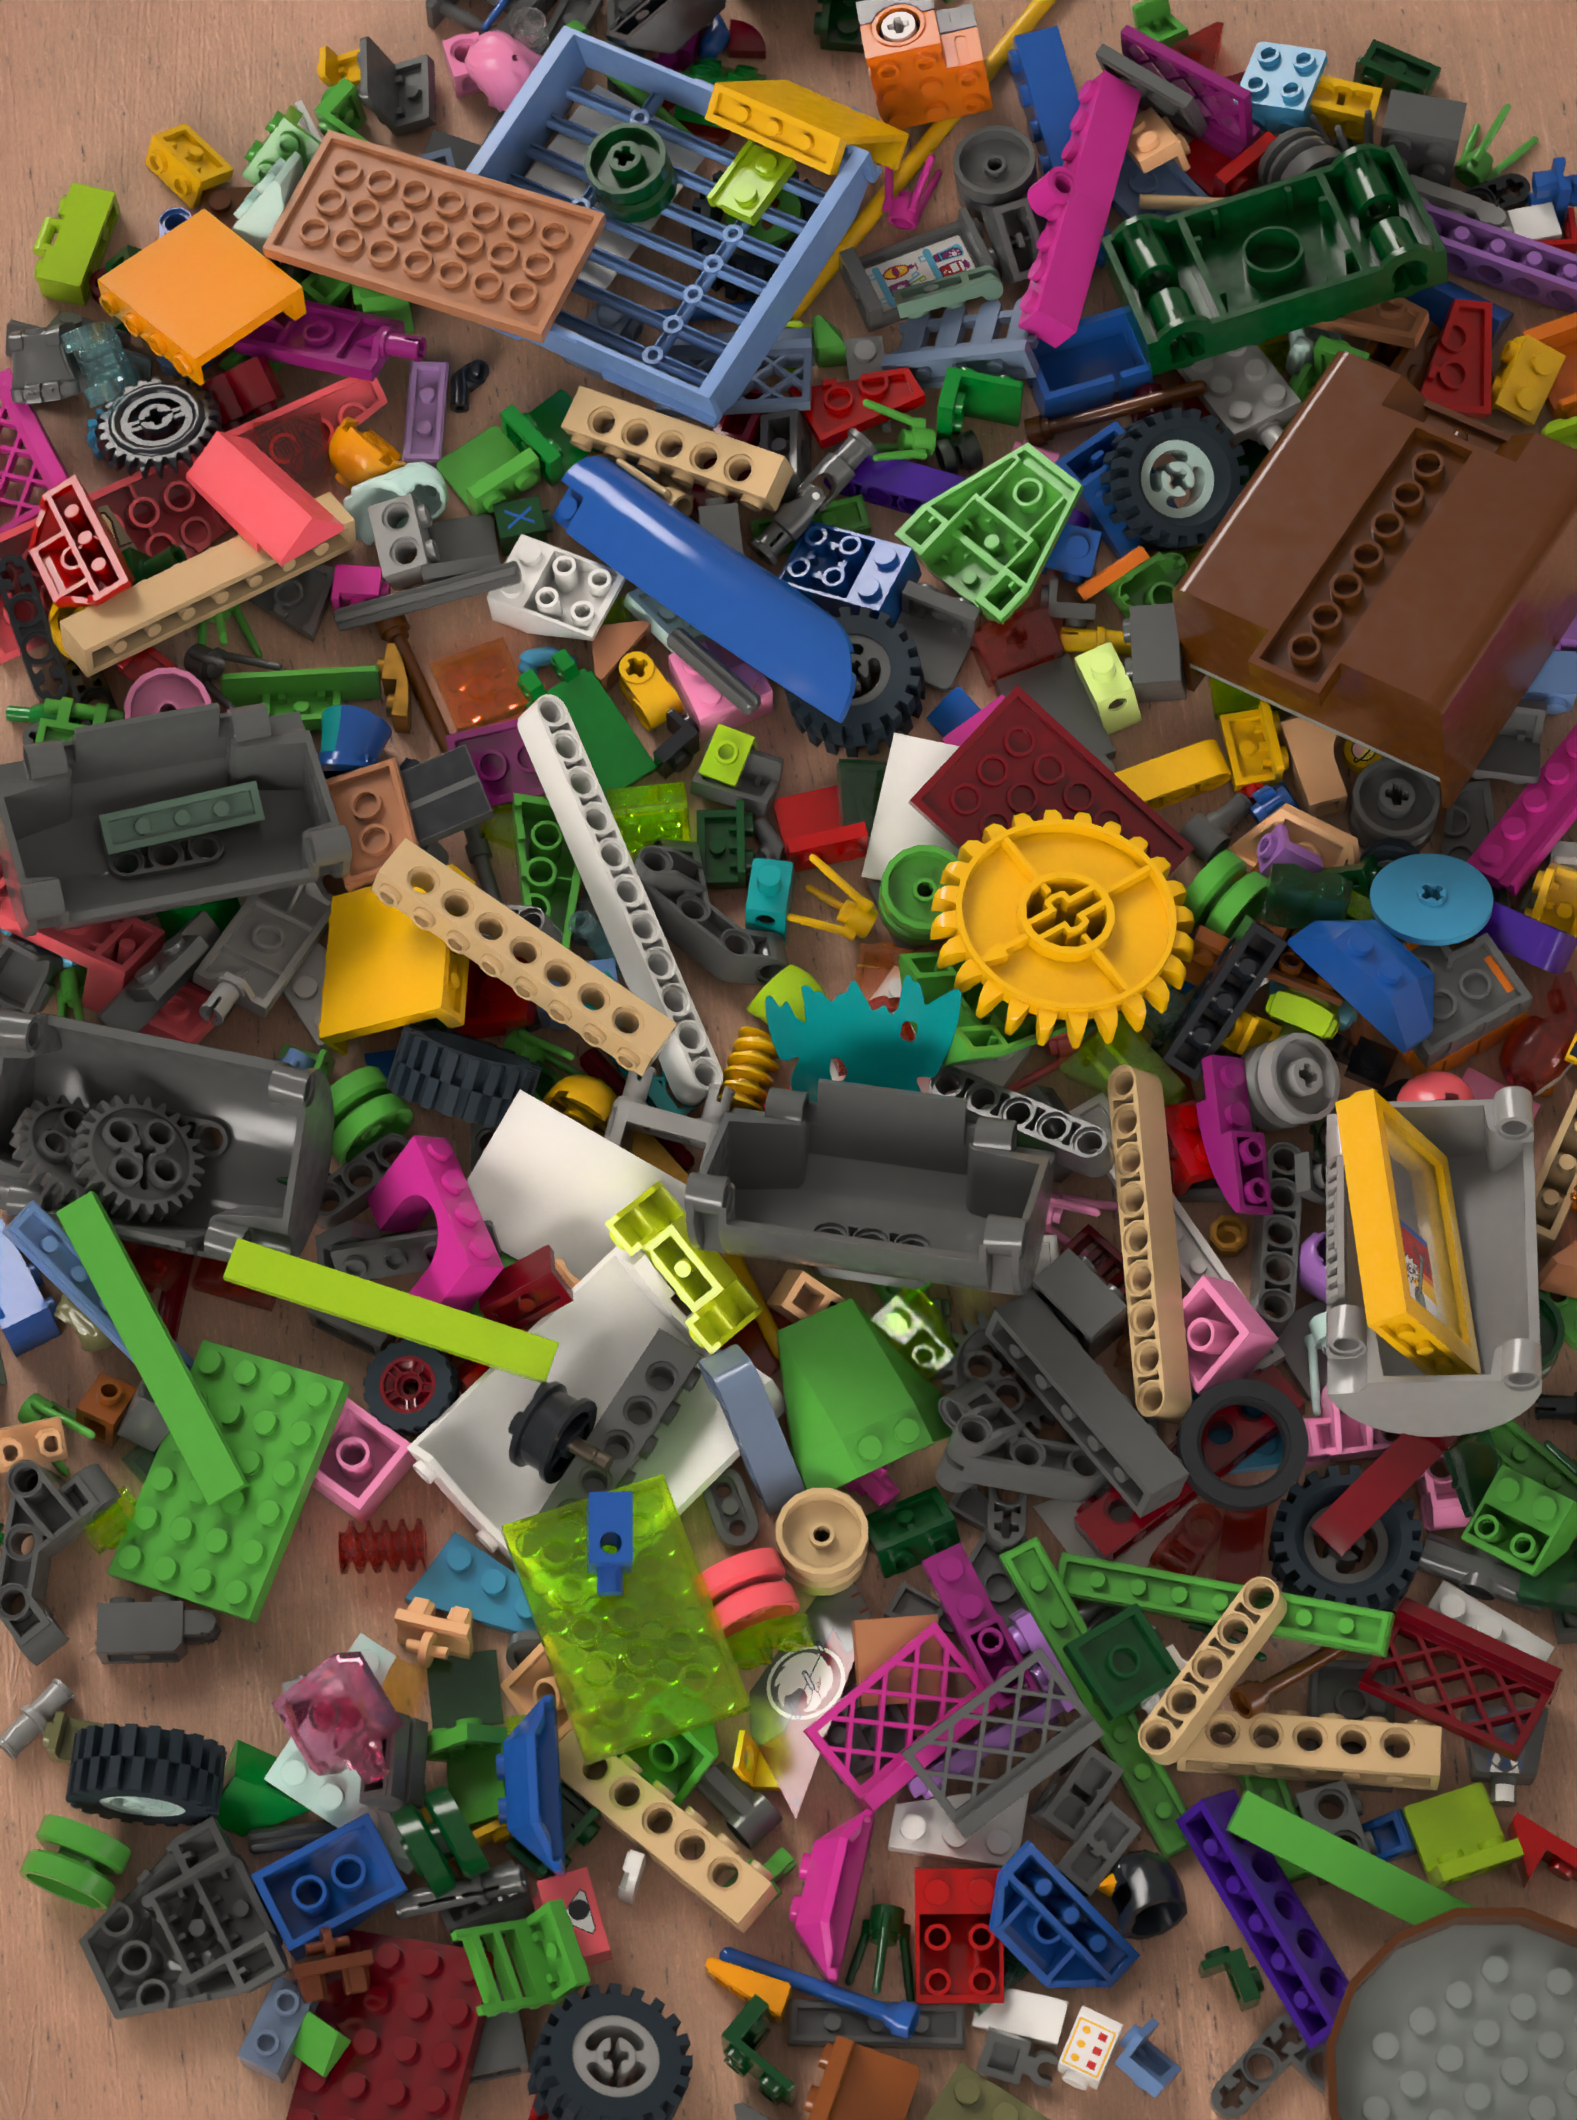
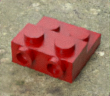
[455,957,536,1039]

